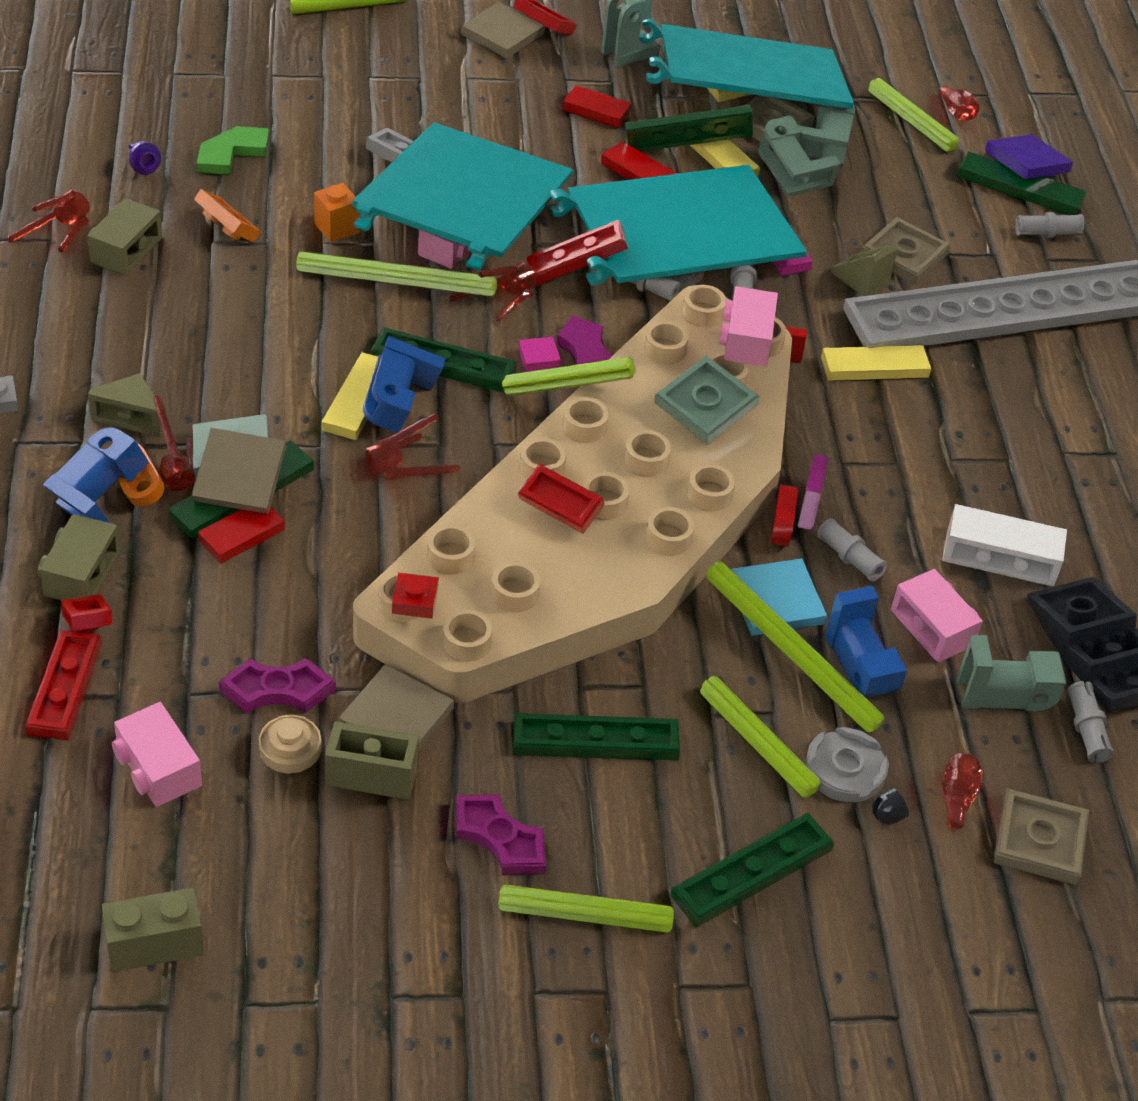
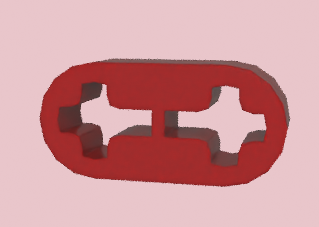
[770,484,799,547]

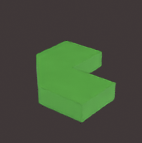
[197,126,269,175]

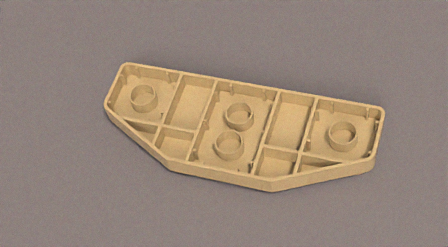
[353,285,792,703]

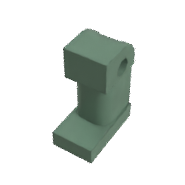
[601,0,660,68]
[798,104,855,168]
[758,115,841,197]
[957,635,1066,711]

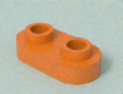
[117,443,164,507]

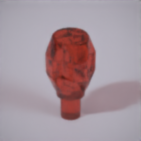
[939,86,980,121]
[941,753,983,829]

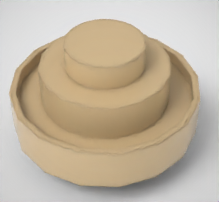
[259,715,322,774]

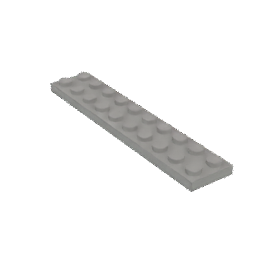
[843,260,1138,348]

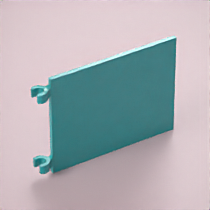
[639,18,854,109]
[352,122,573,270]
[549,165,807,285]

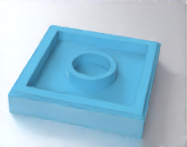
[730,558,827,636]

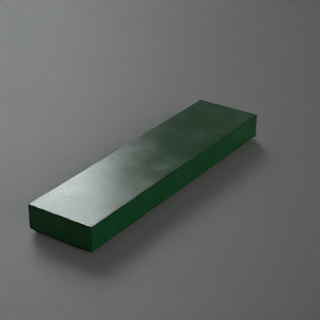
[625,105,753,152]
[957,151,1087,215]
[371,327,517,393]
[168,440,314,539]
[513,713,680,761]
[670,812,834,928]

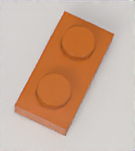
[194,189,262,243]

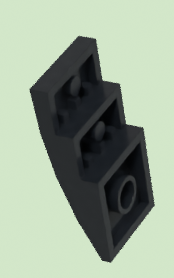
[1027,577,1138,713]

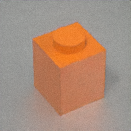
[314,183,360,243]

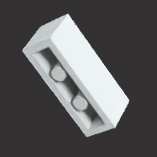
[942,504,1067,587]

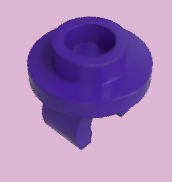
[128,141,161,175]

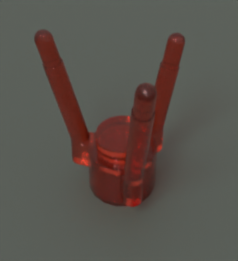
[7,189,90,253]
[449,261,537,322]
[149,395,196,491]
[365,413,460,480]

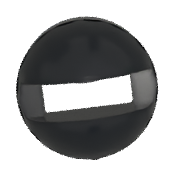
[872,787,909,825]

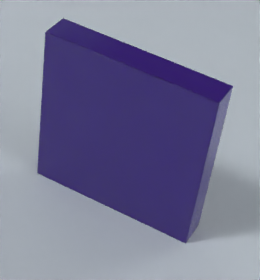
[985,134,1073,179]

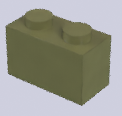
[87,198,162,275]
[37,514,121,600]
[325,721,419,800]
[102,887,204,972]

